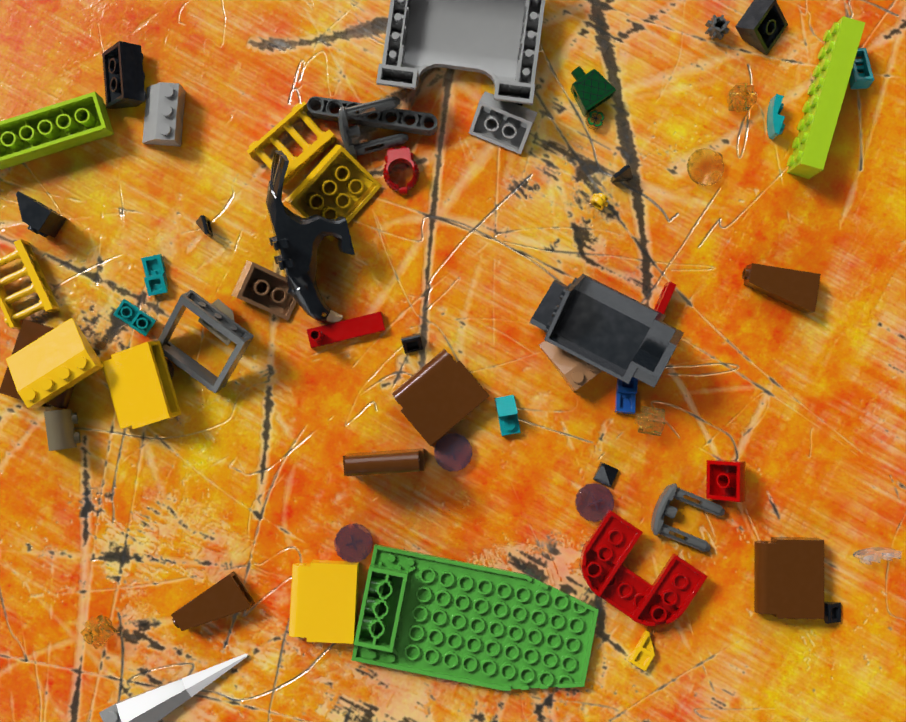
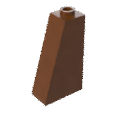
[742,263,821,314]
[171,571,255,631]

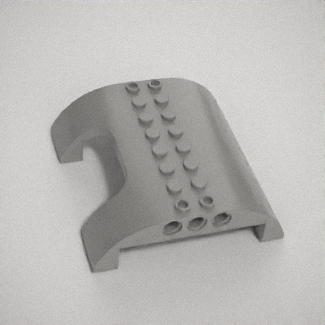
[376,0,545,105]

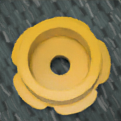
[590,193,608,210]

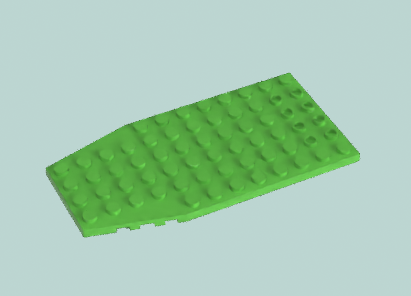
[351,544,599,691]

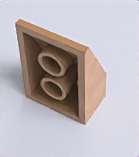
[231,261,297,320]
[539,341,603,391]

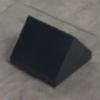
[401,333,423,354]

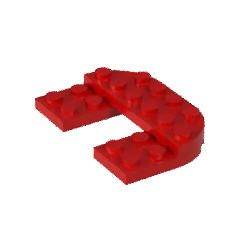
[580,510,708,626]

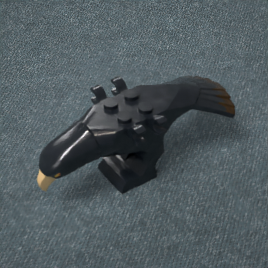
[266,151,355,323]

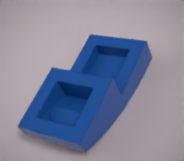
[615,377,638,414]

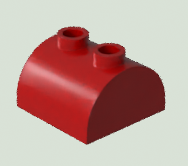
[706,460,746,502]

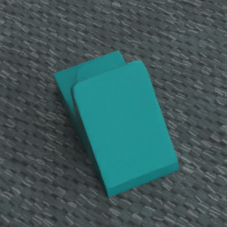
[495,395,521,436]

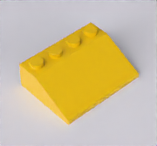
[285,144,382,242]
[6,317,104,408]

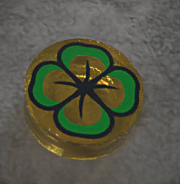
[585,109,605,130]

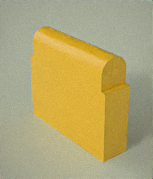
[102,340,182,429]
[289,560,359,644]

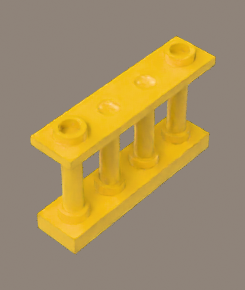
[247,101,336,186]
[0,239,60,330]

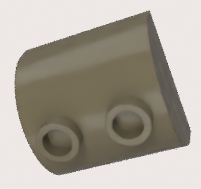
[44,409,81,451]

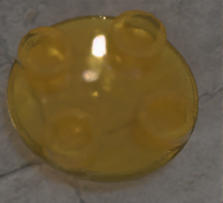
[687,148,724,186]

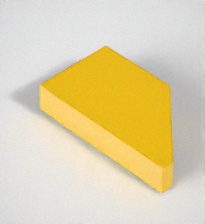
[628,629,655,672]

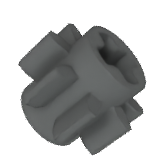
[705,15,730,40]

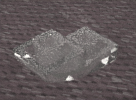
[853,547,902,565]

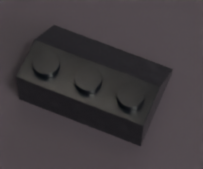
[102,41,146,109]

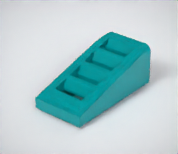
[849,48,874,89]

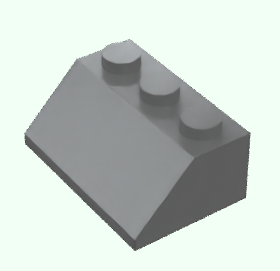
[142,82,186,146]
[469,91,538,155]

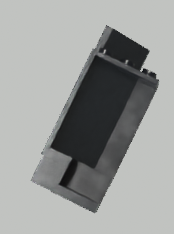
[530,274,684,388]

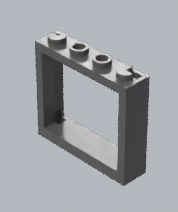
[157,290,254,393]

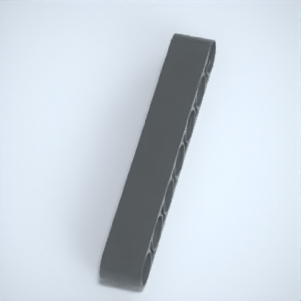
[307,96,438,136]

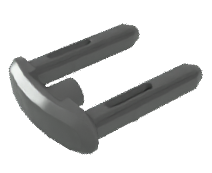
[338,96,409,159]
[651,483,725,552]

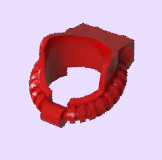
[383,146,419,195]

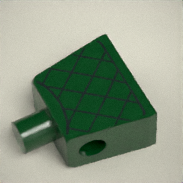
[571,66,616,116]

